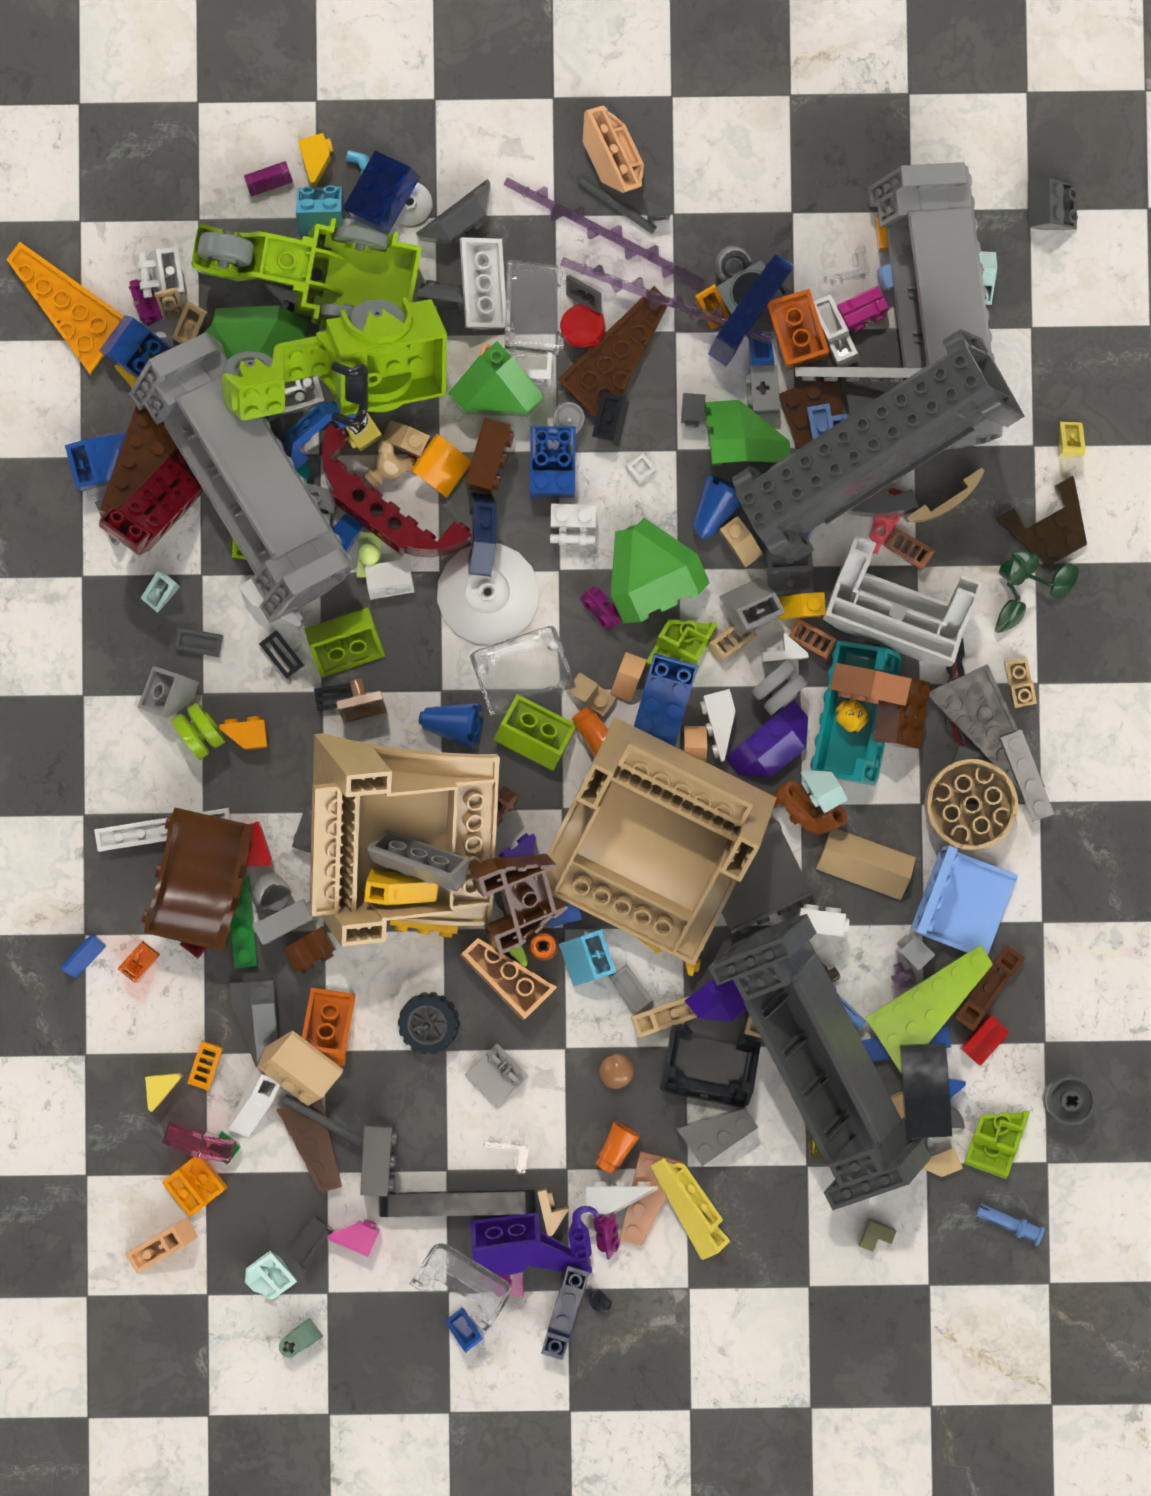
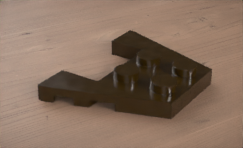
[996,476,1087,567]

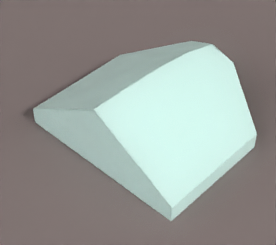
[245,1251,297,1300]

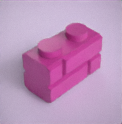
[837,286,889,333]

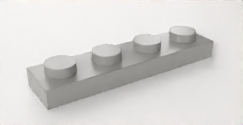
[1000,729,1054,822]

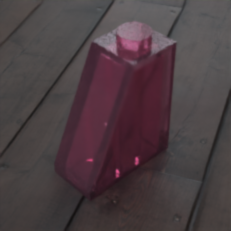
[162,1121,236,1163]

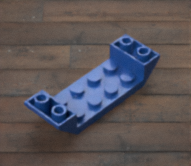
[634,653,698,747]

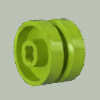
[171,702,226,760]

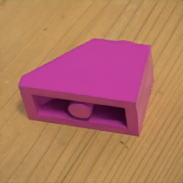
[326,1219,380,1257]

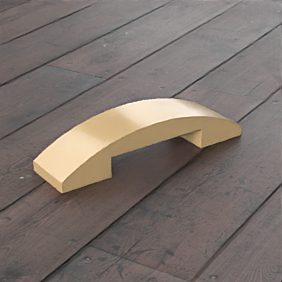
[905,468,984,523]
[631,996,697,1038]

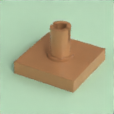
[336,679,387,723]

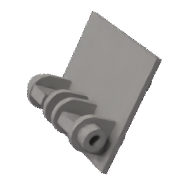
[465,1043,529,1107]

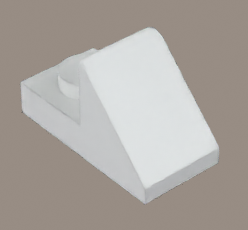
[761,633,809,663]

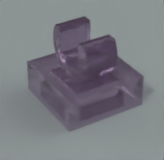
[891,962,916,991]

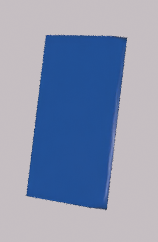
[61,935,106,978]

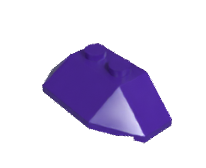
[725,700,808,777]
[684,977,747,1022]

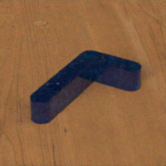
[708,254,794,367]

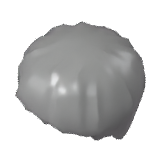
[714,245,753,282]
[251,873,292,912]

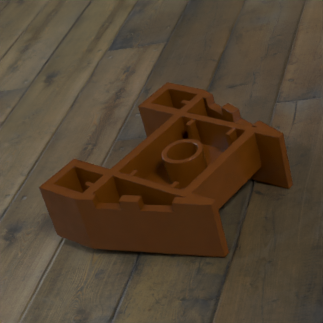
[468,854,568,955]

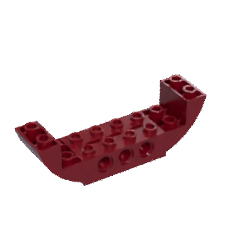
[322,423,472,558]
[99,449,204,555]

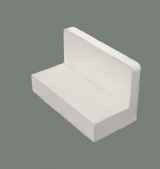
[528,352,552,386]
[365,559,415,600]

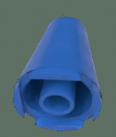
[692,474,741,539]
[419,703,483,748]

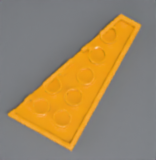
[6,242,124,375]

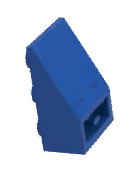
[99,315,172,379]
[530,426,576,498]
[65,432,127,492]

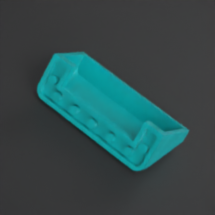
[810,640,901,786]

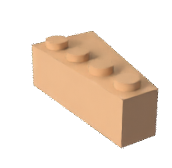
[460,938,557,1020]

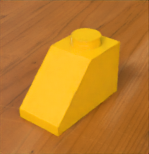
[298,133,333,187]
[778,592,826,620]

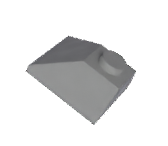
[137,666,199,718]

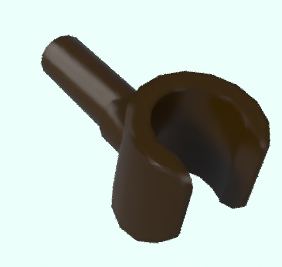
[822,963,840,982]

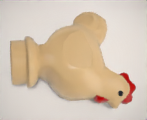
[364,441,417,488]

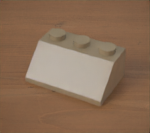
[257,1030,343,1106]

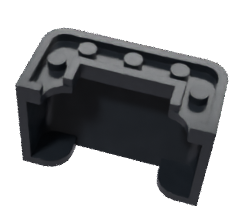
[660,1024,761,1107]

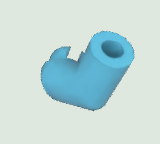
[346,150,374,178]

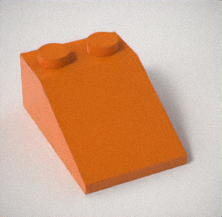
[766,289,830,371]
[302,988,356,1066]

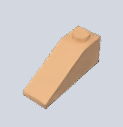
[126,1217,198,1273]

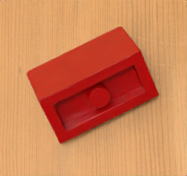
[960,1014,1009,1065]

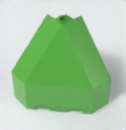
[204,305,308,359]
[448,341,544,417]
[705,400,791,466]
[611,518,710,624]

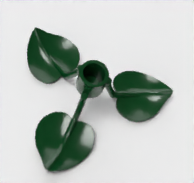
[995,551,1079,633]

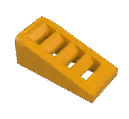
[187,1041,224,1091]

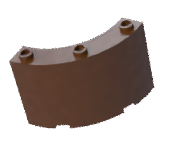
[142,807,255,951]

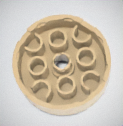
[924,759,1018,850]

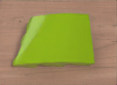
[645,619,718,668]
[964,1110,1030,1179]

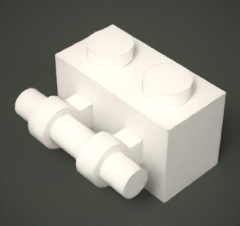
[136,247,185,298]
[550,504,596,546]

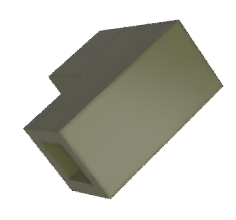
[859,1219,897,1252]

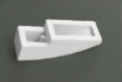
[813,294,859,367]

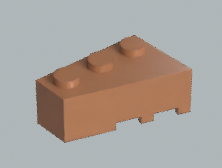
[830,663,912,706]

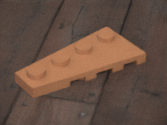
[620,1151,684,1246]

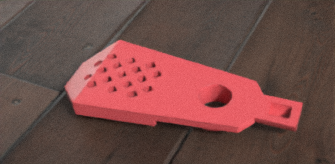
[870,487,903,554]

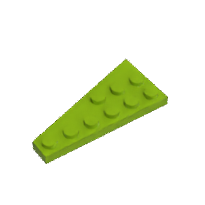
[865,945,993,1073]

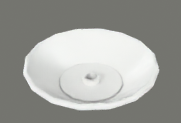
[437,543,539,644]

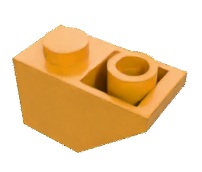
[219,716,269,750]

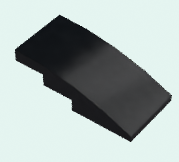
[900,1043,952,1138]

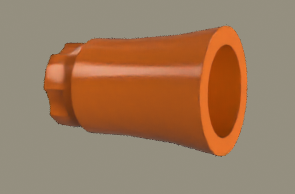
[571,706,608,758]
[527,929,559,961]
[595,1121,641,1174]

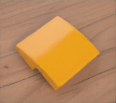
[411,434,472,498]
[162,1152,228,1218]

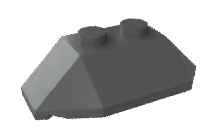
[416,179,491,245]

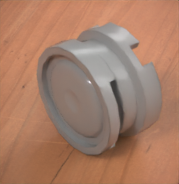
[553,402,585,434]

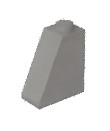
[252,899,315,945]

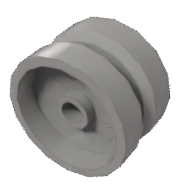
[751,659,808,715]

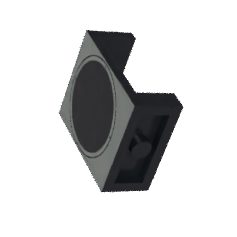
[717,260,786,329]

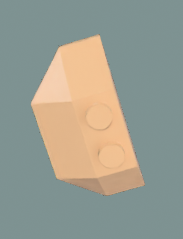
[583,105,644,193]

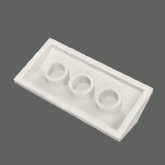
[460,237,508,330]

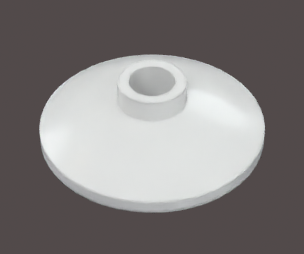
[388,181,432,226]

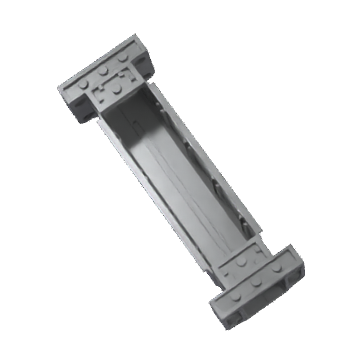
[868,162,1003,450]
[129,333,355,623]

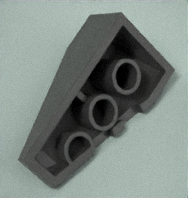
[230,980,279,1067]

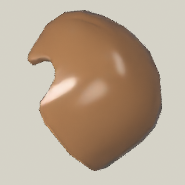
[598,1053,635,1089]

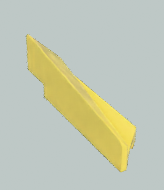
[651,1158,730,1260]

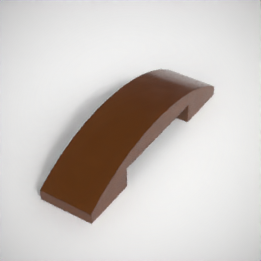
[954,945,1025,1031]

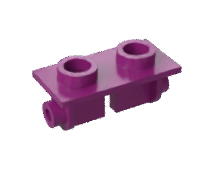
[244,161,293,197]
[128,279,163,326]
[580,586,622,632]
[593,1212,620,1260]

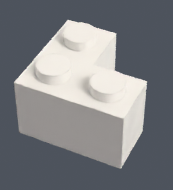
[281,376,326,416]

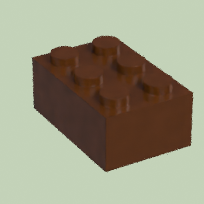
[465,417,514,495]
[873,675,930,749]

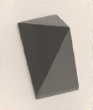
[566,275,601,313]

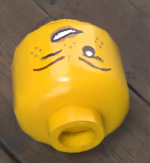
[835,699,869,732]

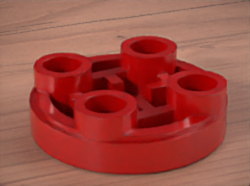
[560,304,605,347]

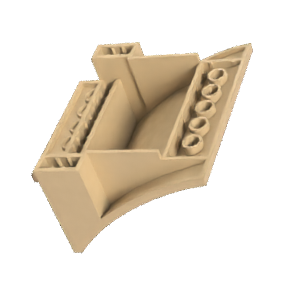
[546,717,776,965]
[309,733,500,947]

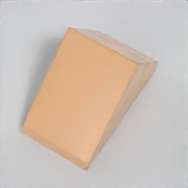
[610,652,647,702]
[684,726,707,762]

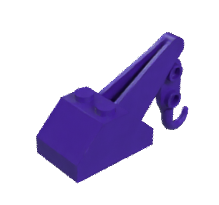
[471,1206,599,1276]

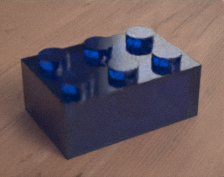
[342,150,420,235]

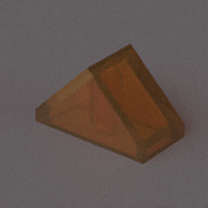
[117,941,160,983]

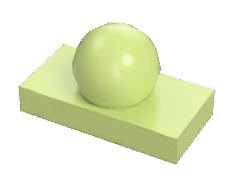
[357,532,382,578]

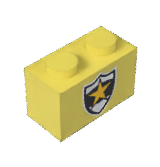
[337,413,383,452]

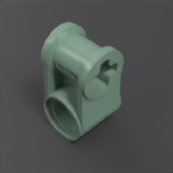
[279,1318,323,1357]

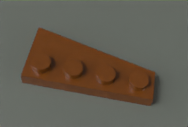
[276,1099,343,1192]

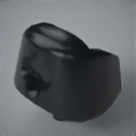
[589,1289,612,1313]

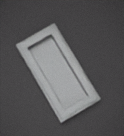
[609,964,653,1014]

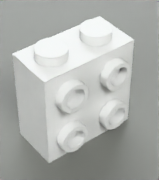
[797,904,849,937]

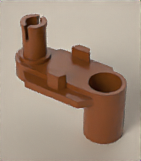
[770,781,848,836]

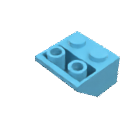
[296,185,343,235]
[559,929,616,986]

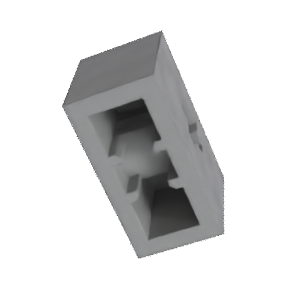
[745,365,780,414]
[896,935,935,971]

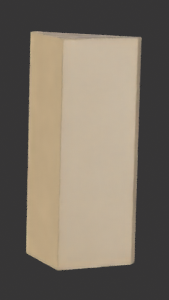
[816,829,916,900]

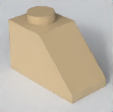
[381,420,431,458]
[719,516,763,568]

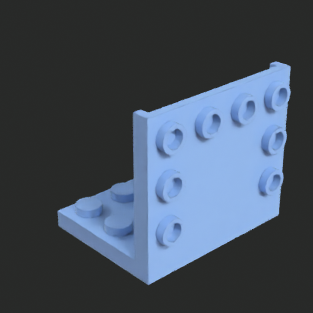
[910,846,1018,956]

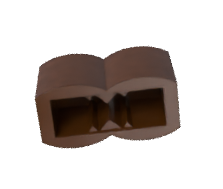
[282,926,337,974]

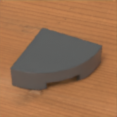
[951,1106,965,1129]

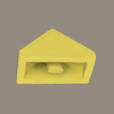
[1058,421,1086,458]
[145,1073,183,1112]

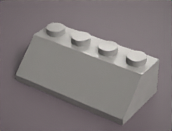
[367,829,470,892]

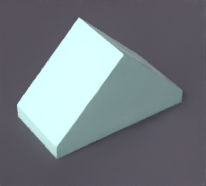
[141,569,181,613]

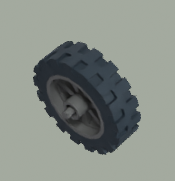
[398,992,460,1054]

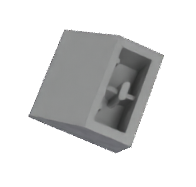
[719,578,785,636]

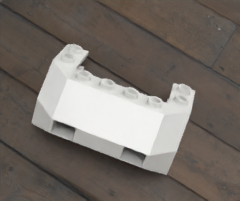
[823,535,983,667]

